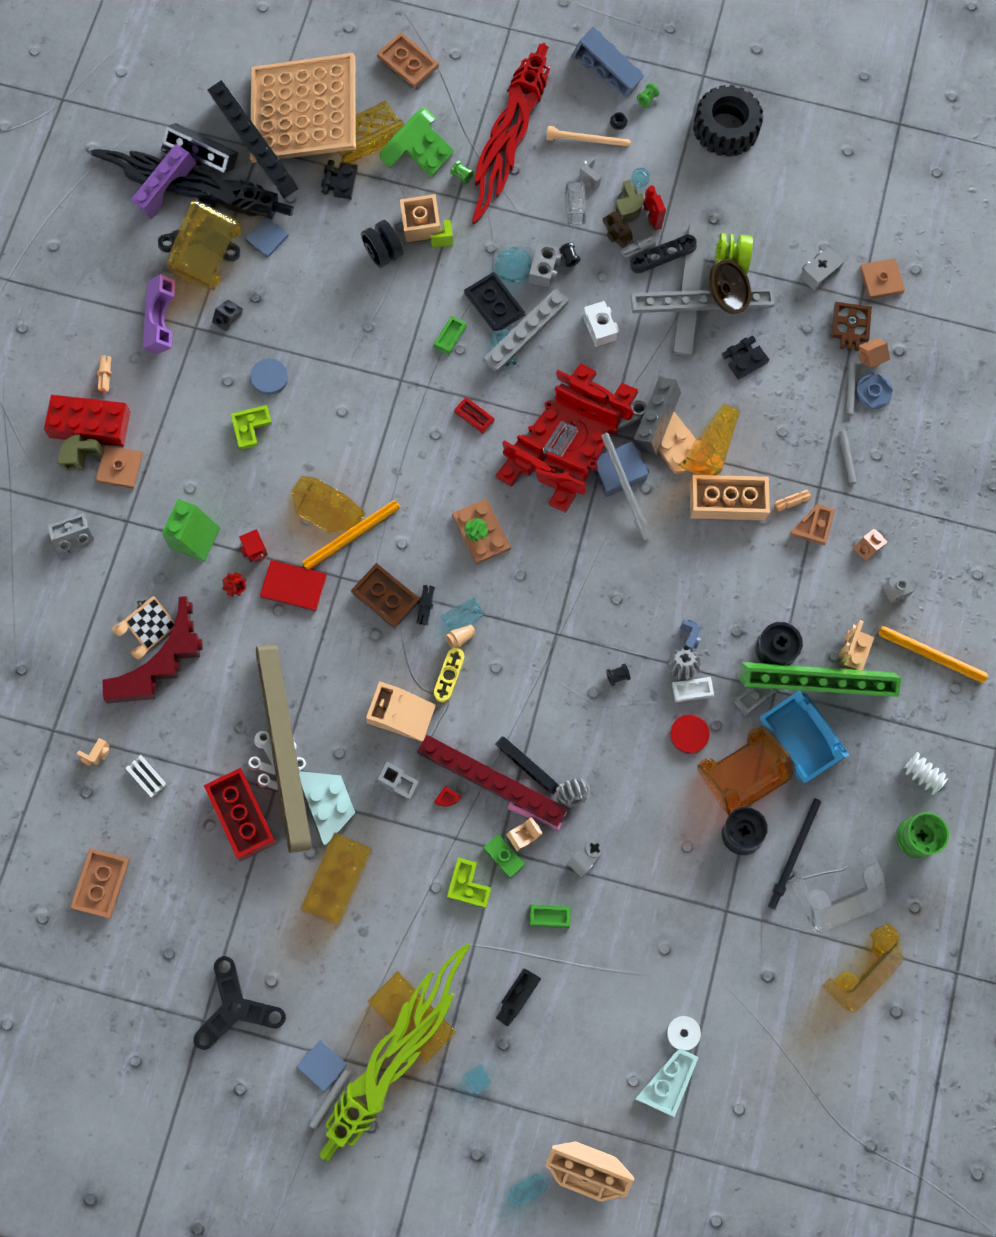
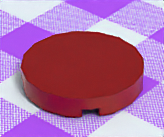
[670,714,710,754]

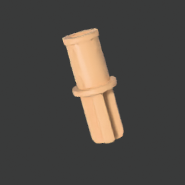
[97,355,112,393]

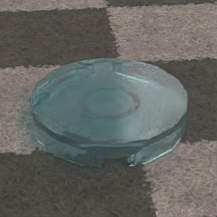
[496,247,532,282]

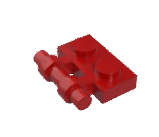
[643,185,666,231]

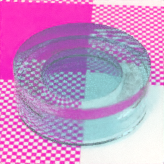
[631,168,650,187]

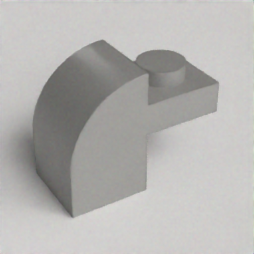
[375,762,419,800]

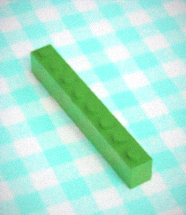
[740,662,901,697]

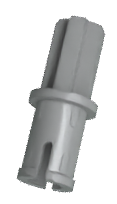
[620,236,656,259]

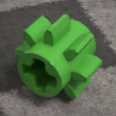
[464,518,489,542]

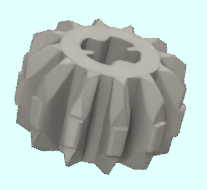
[668,647,701,680]
[556,778,591,808]

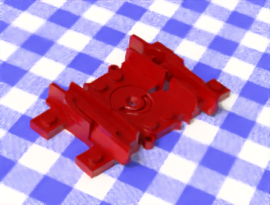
[496,363,638,513]

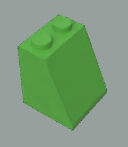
[162,499,220,562]

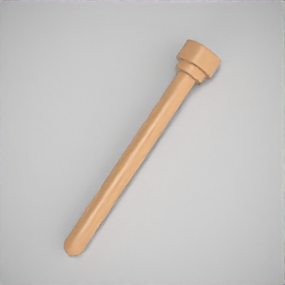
[546,126,631,147]

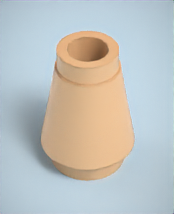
[446,625,476,648]

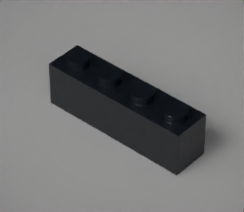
[162,123,238,173]

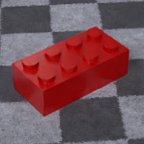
[44,394,130,447]
[204,768,277,861]

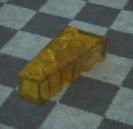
[678,403,740,475]

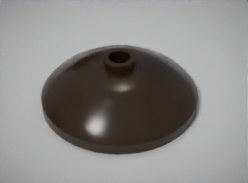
[709,259,751,314]

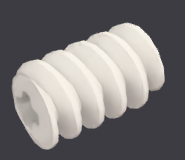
[903,752,948,795]

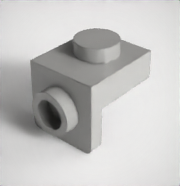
[579,158,602,191]

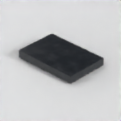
[464,272,525,334]

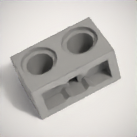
[528,243,561,288]

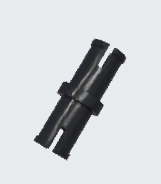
[416,585,435,626]

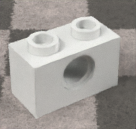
[583,301,619,347]

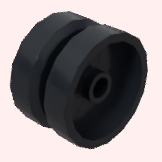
[361,220,404,268]
[755,622,803,665]

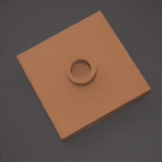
[860,258,905,299]
[96,445,143,489]

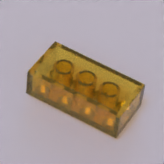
[301,832,373,927]
[368,971,456,1063]

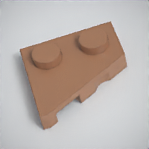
[790,504,835,546]

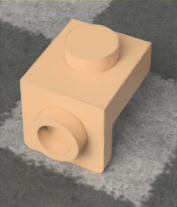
[77,738,110,766]
[506,817,543,851]

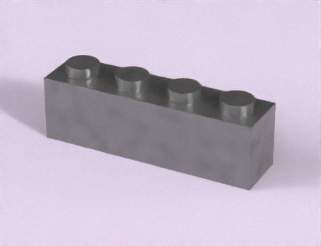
[634,377,681,454]

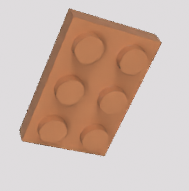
[377,32,439,89]
[452,499,511,565]
[70,848,130,919]

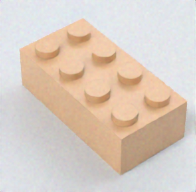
[690,475,770,520]

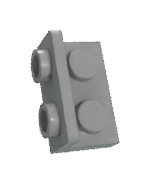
[48,513,94,553]

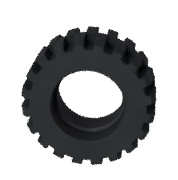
[693,85,763,157]

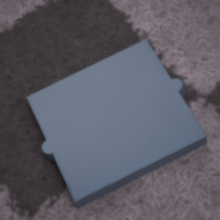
[245,217,289,257]
[297,1040,347,1092]

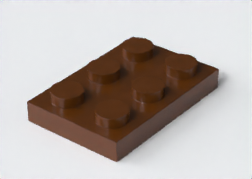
[351,563,420,629]

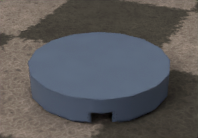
[250,358,288,395]
[855,373,893,409]

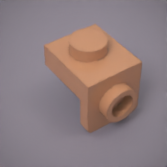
[853,529,887,561]

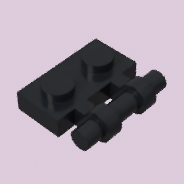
[321,160,358,200]
[722,336,770,380]

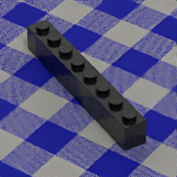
[207,80,298,199]

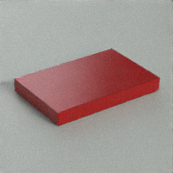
[260,560,327,611]

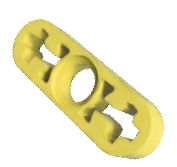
[434,648,464,703]

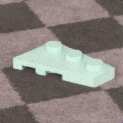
[635,1048,699,1117]

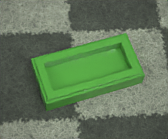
[433,316,467,355]
[529,904,571,928]

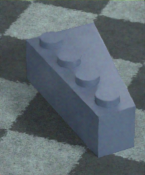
[571,27,644,97]

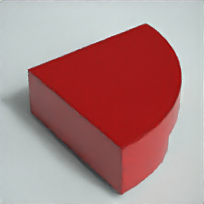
[434,786,462,807]

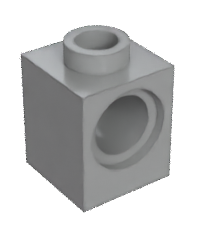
[883,574,914,604]

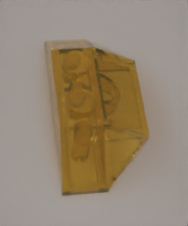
[291,476,366,532]

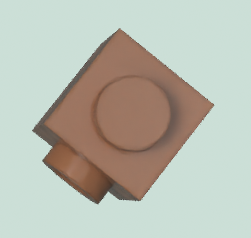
[858,338,890,368]

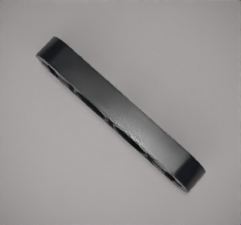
[630,234,697,273]
[495,736,559,795]

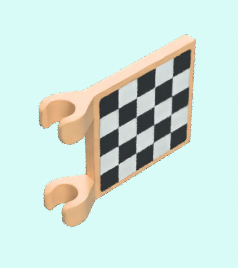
[112,596,175,660]

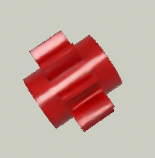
[222,572,247,597]

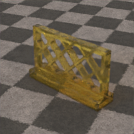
[337,101,405,164]

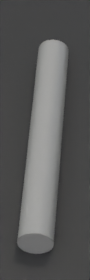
[846,362,857,416]
[839,430,857,485]
[309,1069,351,1130]

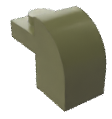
[614,180,644,224]
[58,434,104,471]

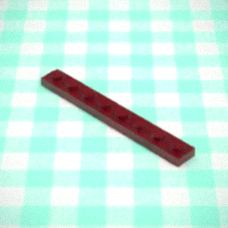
[417,735,567,827]

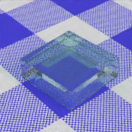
[464,1064,492,1094]

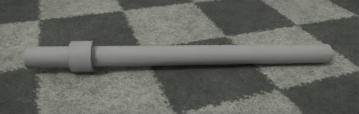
[601,432,651,541]

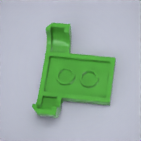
[379,108,454,177]

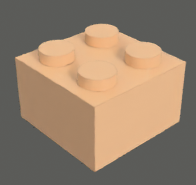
[400,194,441,243]

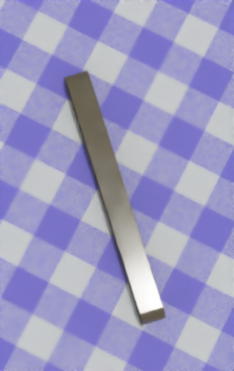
[256,644,311,853]

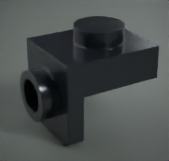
[212,300,243,331]

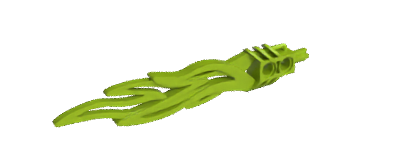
[319,943,471,1162]

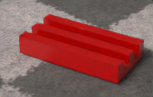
[454,397,495,434]

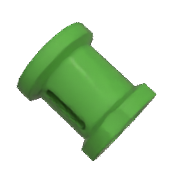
[637,83,660,107]
[450,161,474,185]

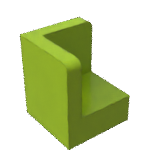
[431,220,453,248]

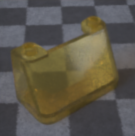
[167,200,242,291]
[821,923,904,1011]

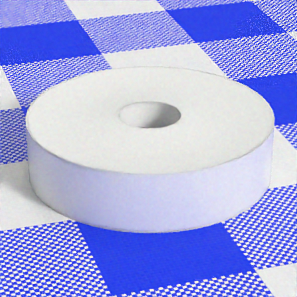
[667,1016,701,1051]

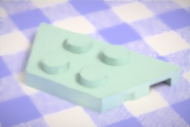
[299,771,355,846]

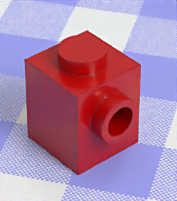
[239,529,268,563]

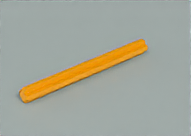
[302,500,400,570]
[878,626,988,683]

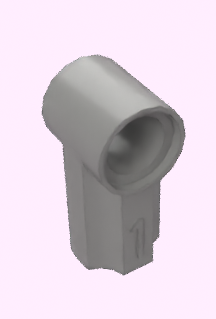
[616,400,647,431]

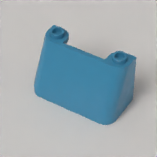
[759,690,849,783]

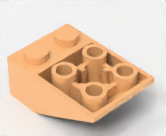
[366,681,436,742]

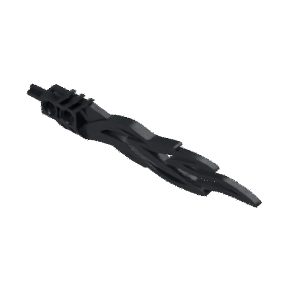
[90,149,294,219]

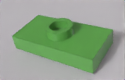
[483,834,525,878]

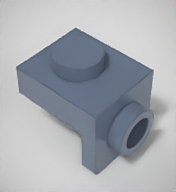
[680,620,702,650]

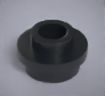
[610,112,628,130]

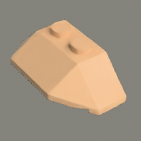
[545,1142,634,1201]

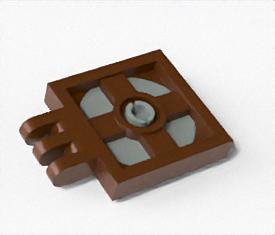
[831,302,872,351]

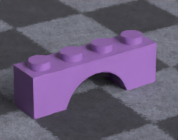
[131,144,196,219]
[143,274,175,354]

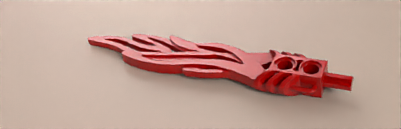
[472,42,550,224]

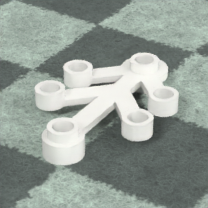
[248,731,306,790]

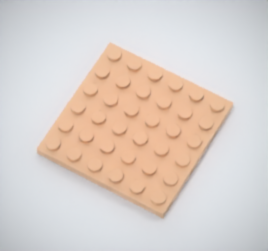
[250,53,356,163]

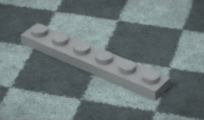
[483,288,569,373]

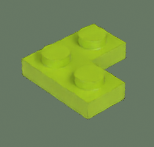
[231,405,272,450]
[447,858,492,908]

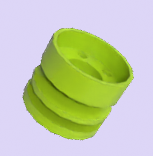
[714,233,753,275]

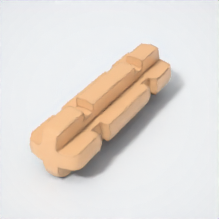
[775,490,811,511]

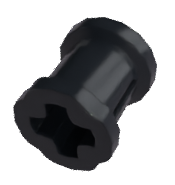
[559,243,581,267]
[606,663,631,686]

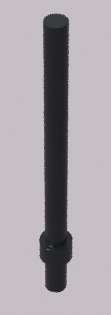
[768,798,822,910]

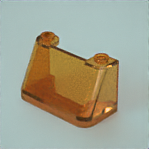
[697,725,793,815]

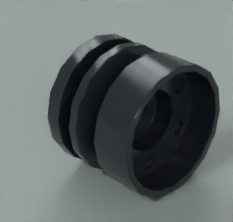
[722,807,768,856]

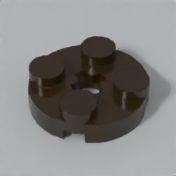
[602,211,633,248]

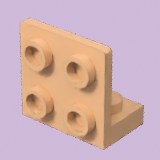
[838,620,874,670]

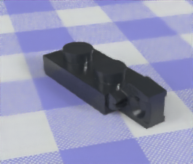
[496,968,541,1027]

